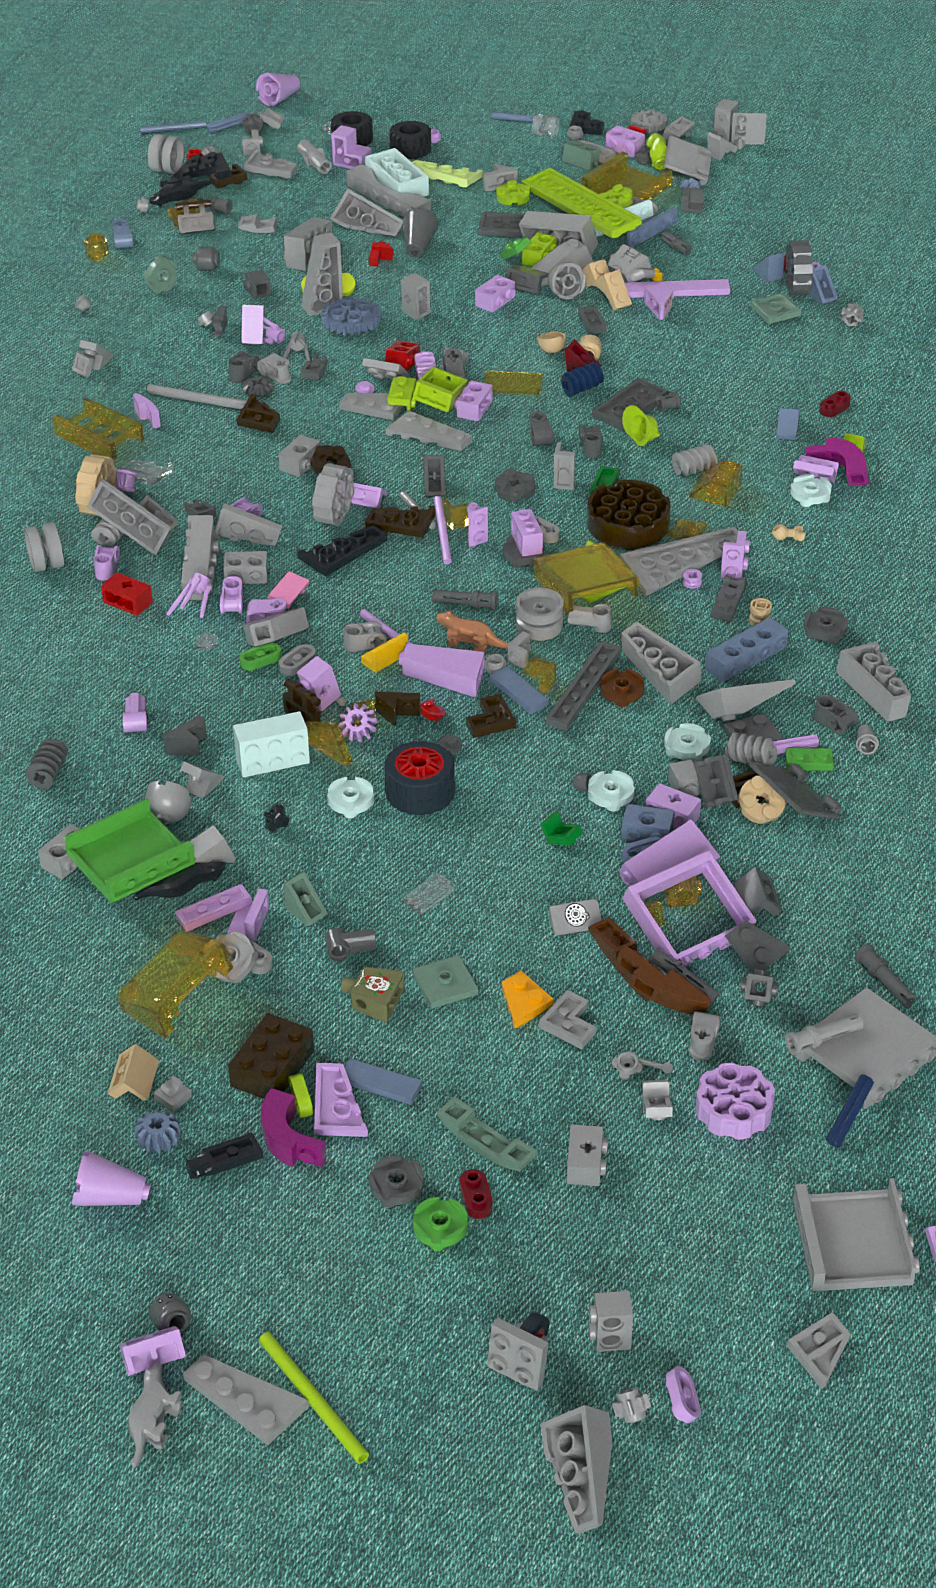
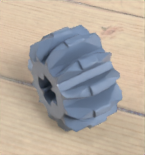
[134,1109,181,1154]

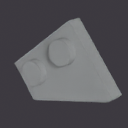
[786,1312,851,1389]

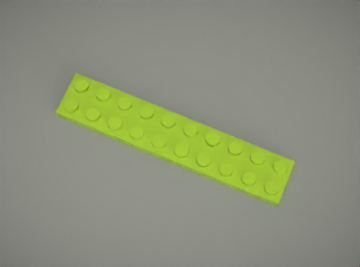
[521,168,642,238]

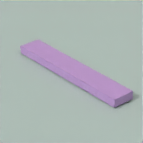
[625,279,730,298]

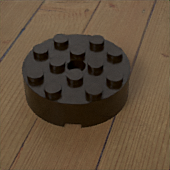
[587,480,671,550]

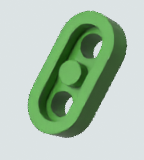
[239,642,281,671]

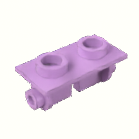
[467,502,488,547]

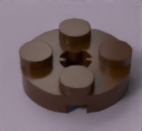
[600,669,645,707]

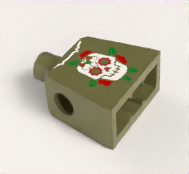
[341,967,405,1023]

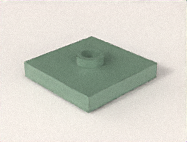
[750,292,801,324]
[412,955,478,1009]

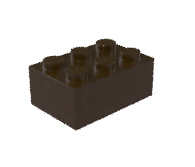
[228,1013,314,1099]

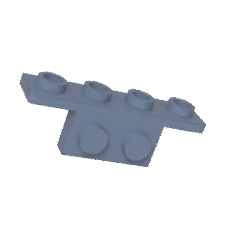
[626,207,678,248]

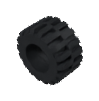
[331,111,373,146]
[389,121,432,159]

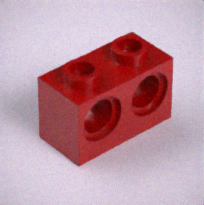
[385,340,421,371]

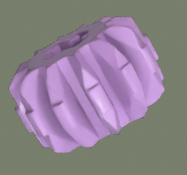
[414,351,436,380]
[339,703,378,743]

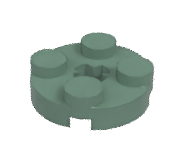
[143,256,178,294]

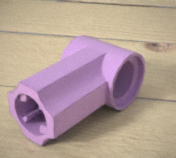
[123,693,147,733]

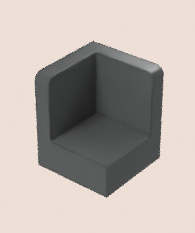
[681,188,704,213]

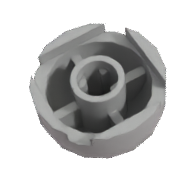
[548,262,586,299]
[144,781,193,825]

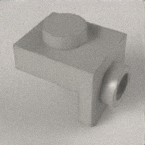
[242,129,263,155]
[642,1080,673,1120]

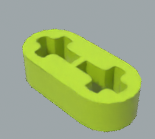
[288,1073,313,1118]

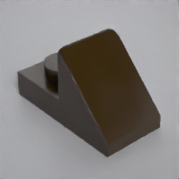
[375,691,421,726]

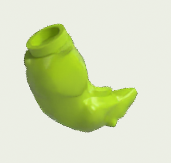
[646,133,667,170]

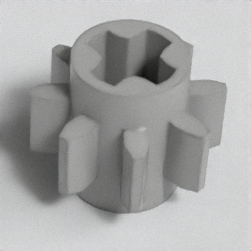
[841,303,864,327]
[612,1387,651,1423]

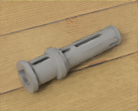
[785,1013,863,1055]

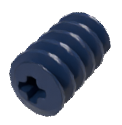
[561,362,604,397]

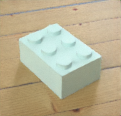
[233,712,310,777]

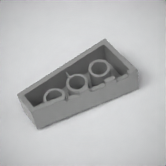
[519,211,598,255]
[283,217,332,271]
[301,232,343,316]
[181,515,219,600]
[621,621,701,705]
[836,642,911,722]

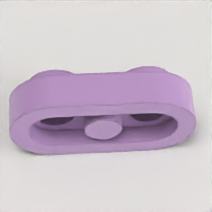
[666,1366,701,1423]

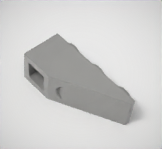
[243,607,309,646]

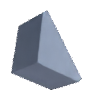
[753,252,785,283]
[809,265,838,305]
[776,408,799,440]

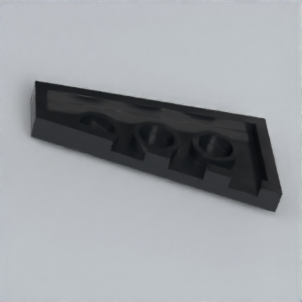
[297,526,388,576]

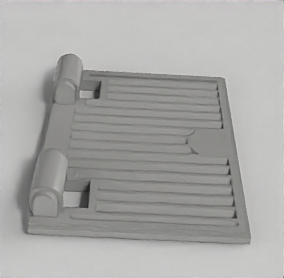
[664,136,712,185]

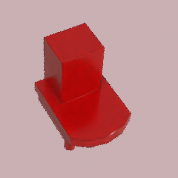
[369,241,394,267]

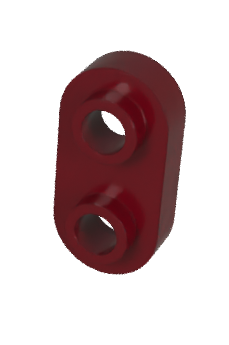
[819,391,851,417]
[459,1169,493,1219]

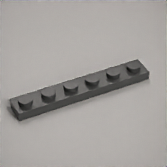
[546,641,621,731]

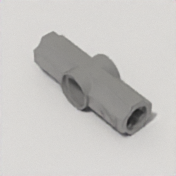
[297,139,332,174]

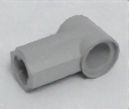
[568,604,612,633]

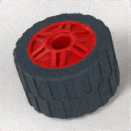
[384,741,455,815]

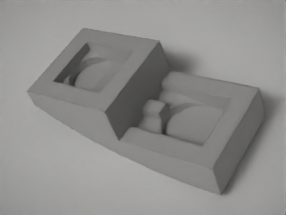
[238,214,278,233]

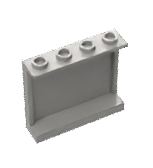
[795,987,936,1109]
[793,1178,919,1292]

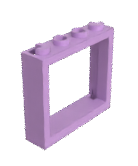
[622,851,757,967]

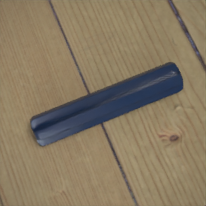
[826,1074,874,1148]

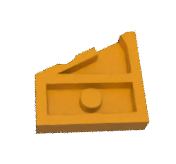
[502,971,554,1028]

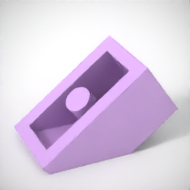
[644,282,674,320]

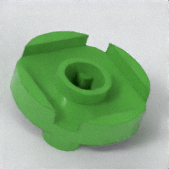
[413,1197,468,1251]

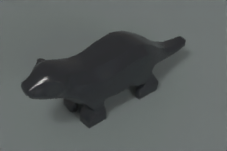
[149,176,211,207]
[134,862,225,900]

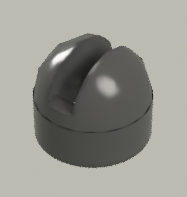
[573,773,591,792]

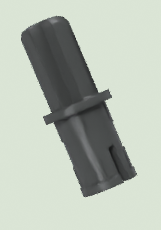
[661,231,692,256]

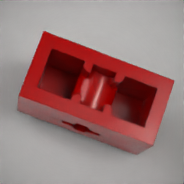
[101,572,153,616]

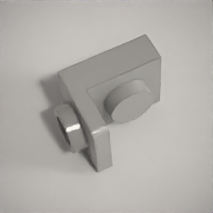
[259,107,285,129]
[507,631,531,669]

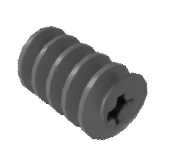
[26,739,68,789]

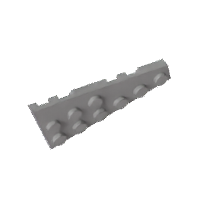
[620,527,738,597]

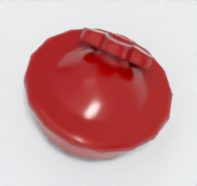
[420,699,446,721]

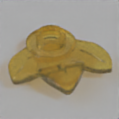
[667,519,707,538]

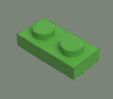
[500,237,531,259]
[785,748,834,771]

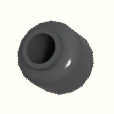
[193,247,220,271]
[149,1292,191,1333]

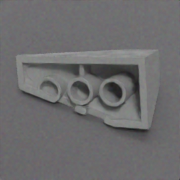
[696,679,796,722]

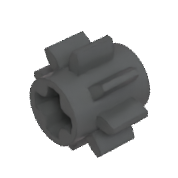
[242,113,263,135]

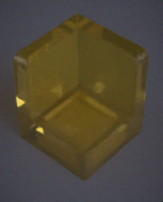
[442,499,468,530]
[524,657,556,694]

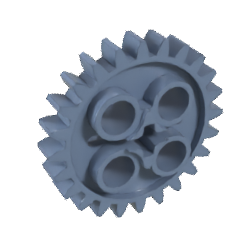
[321,296,381,336]

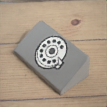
[549,899,602,936]

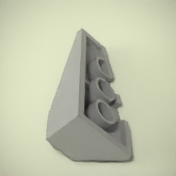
[330,188,404,237]
[532,239,594,286]
[541,1405,612,1534]

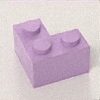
[331,125,372,169]

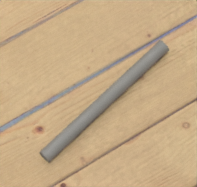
[147,384,247,410]

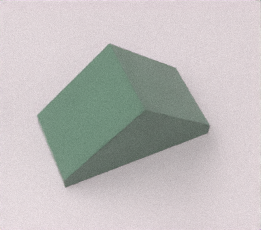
[283,872,328,926]

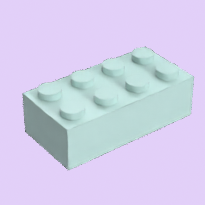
[365,148,429,197]

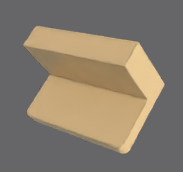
[107,1044,159,1101]

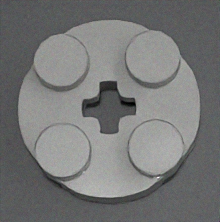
[206,932,258,983]

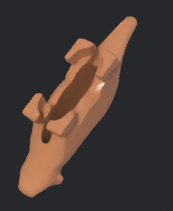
[436,610,509,653]

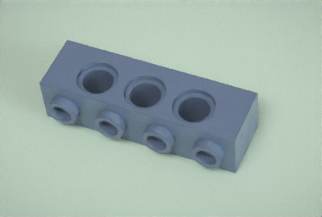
[705,617,788,682]

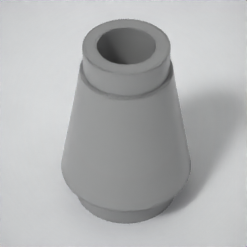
[856,724,879,755]

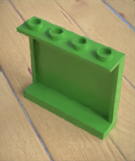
[64,798,195,903]

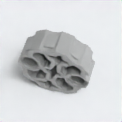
[312,463,354,526]

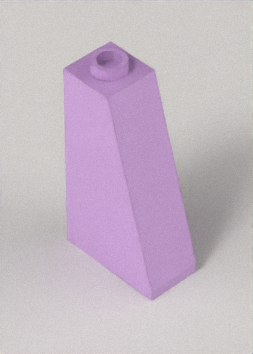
[399,643,485,697]
[619,819,720,886]

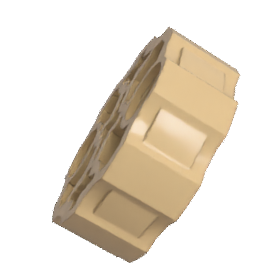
[75,454,117,517]

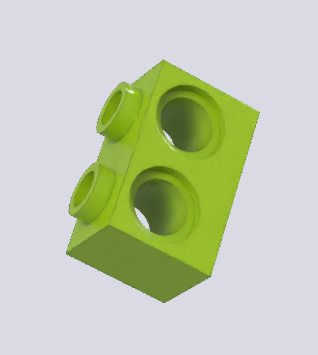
[522,232,558,267]

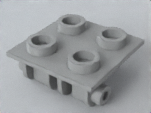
[731,113,767,149]

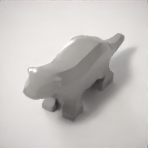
[128,1362,182,1468]

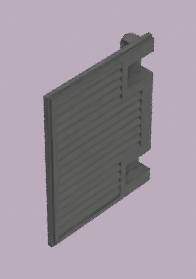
[749,762,842,820]

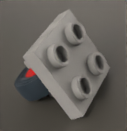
[487,1312,549,1391]

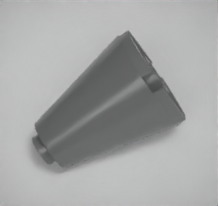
[403,208,439,257]

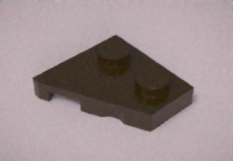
[236,394,281,433]

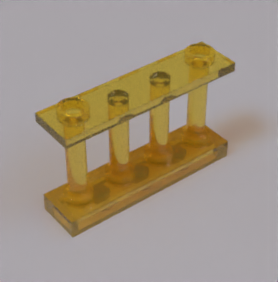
[52,397,144,460]

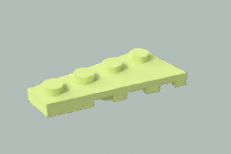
[412,160,483,187]

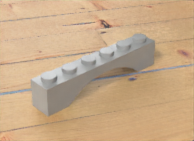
[346,164,431,217]

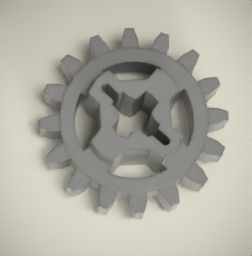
[631,109,667,134]

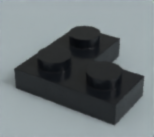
[569,110,605,135]

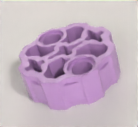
[695,1063,775,1139]

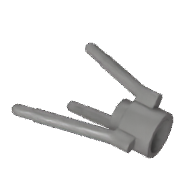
[283,331,311,361]

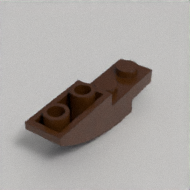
[615,945,712,1015]

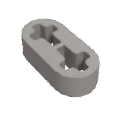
[535,516,559,543]

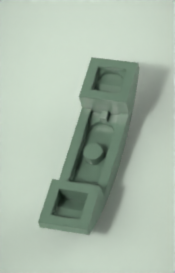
[437,1096,538,1171]

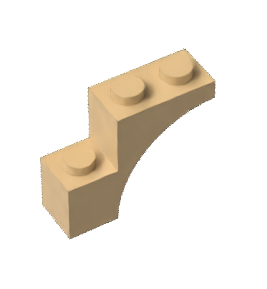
[582,259,632,311]

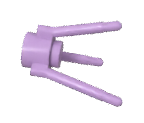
[262,316,285,345]
[166,572,212,618]

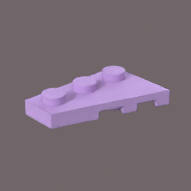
[314,1063,368,1137]

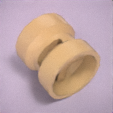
[749,598,772,626]

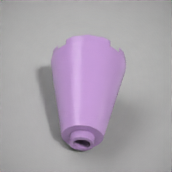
[256,72,300,106]
[72,1151,151,1206]

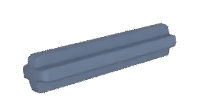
[207,111,251,133]

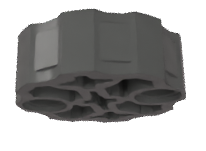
[785,240,813,295]

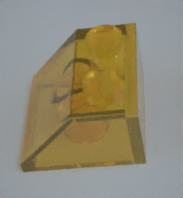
[689,460,743,506]

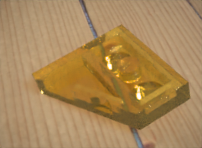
[305,721,353,766]

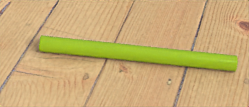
[259,1332,369,1464]

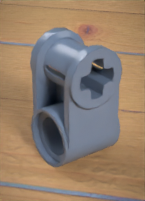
[112,219,133,249]

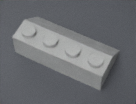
[87,479,174,555]

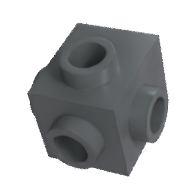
[741,969,778,1007]

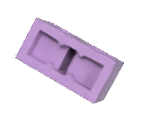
[605,126,645,158]
[475,275,516,313]
[455,380,493,421]
[511,509,543,557]

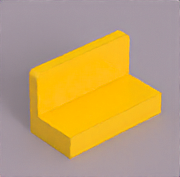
[361,632,408,673]

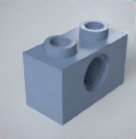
[621,804,674,842]

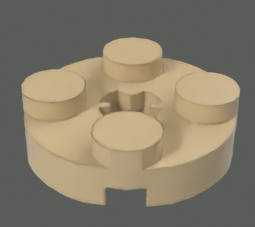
[738,776,786,824]

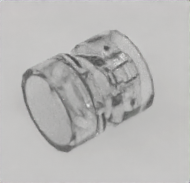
[532,113,560,138]

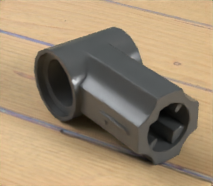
[324,928,376,961]

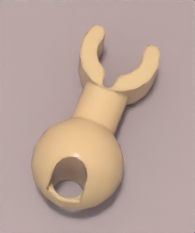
[772,524,806,541]

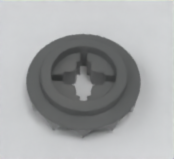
[242,376,273,397]

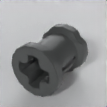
[210,196,232,215]
[656,391,681,412]

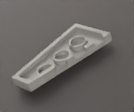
[386,411,472,451]
[183,1355,309,1446]

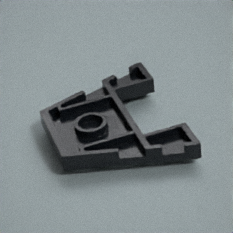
[168,152,232,184]

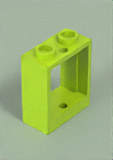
[412,366,468,412]

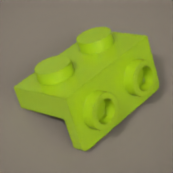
[387,376,417,412]

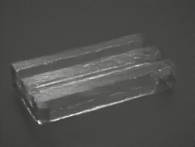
[403,873,455,915]

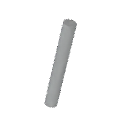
[399,491,436,529]

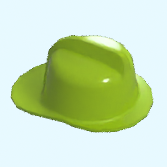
[622,405,661,446]

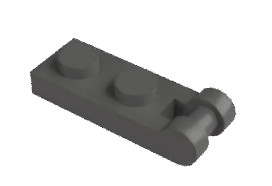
[711,575,747,622]

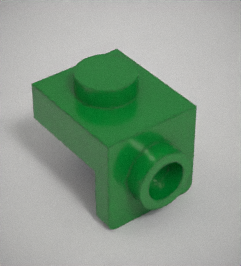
[541,812,583,846]

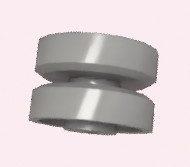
[148,134,184,175]
[24,522,64,573]
[516,588,563,641]

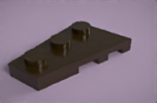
[365,506,436,538]

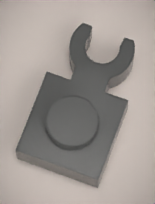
[213,306,227,336]
[301,354,327,380]
[184,499,217,517]

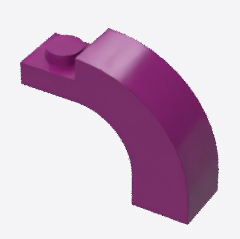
[806,438,869,486]
[261,1088,327,1167]

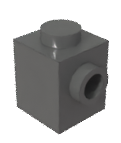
[243,269,271,299]

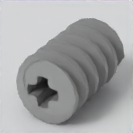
[672,444,717,476]
[91,519,124,547]
[725,732,777,766]

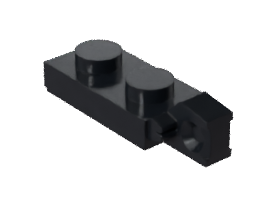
[186,1133,263,1179]

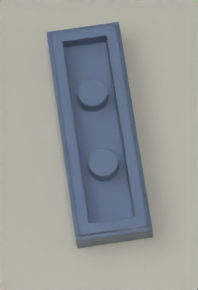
[490,666,548,714]
[345,1058,422,1105]

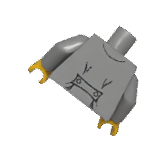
[608,244,664,283]

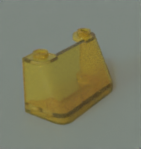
[118,931,233,1038]

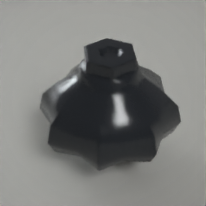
[264,803,290,831]

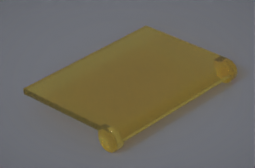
[484,370,543,395]

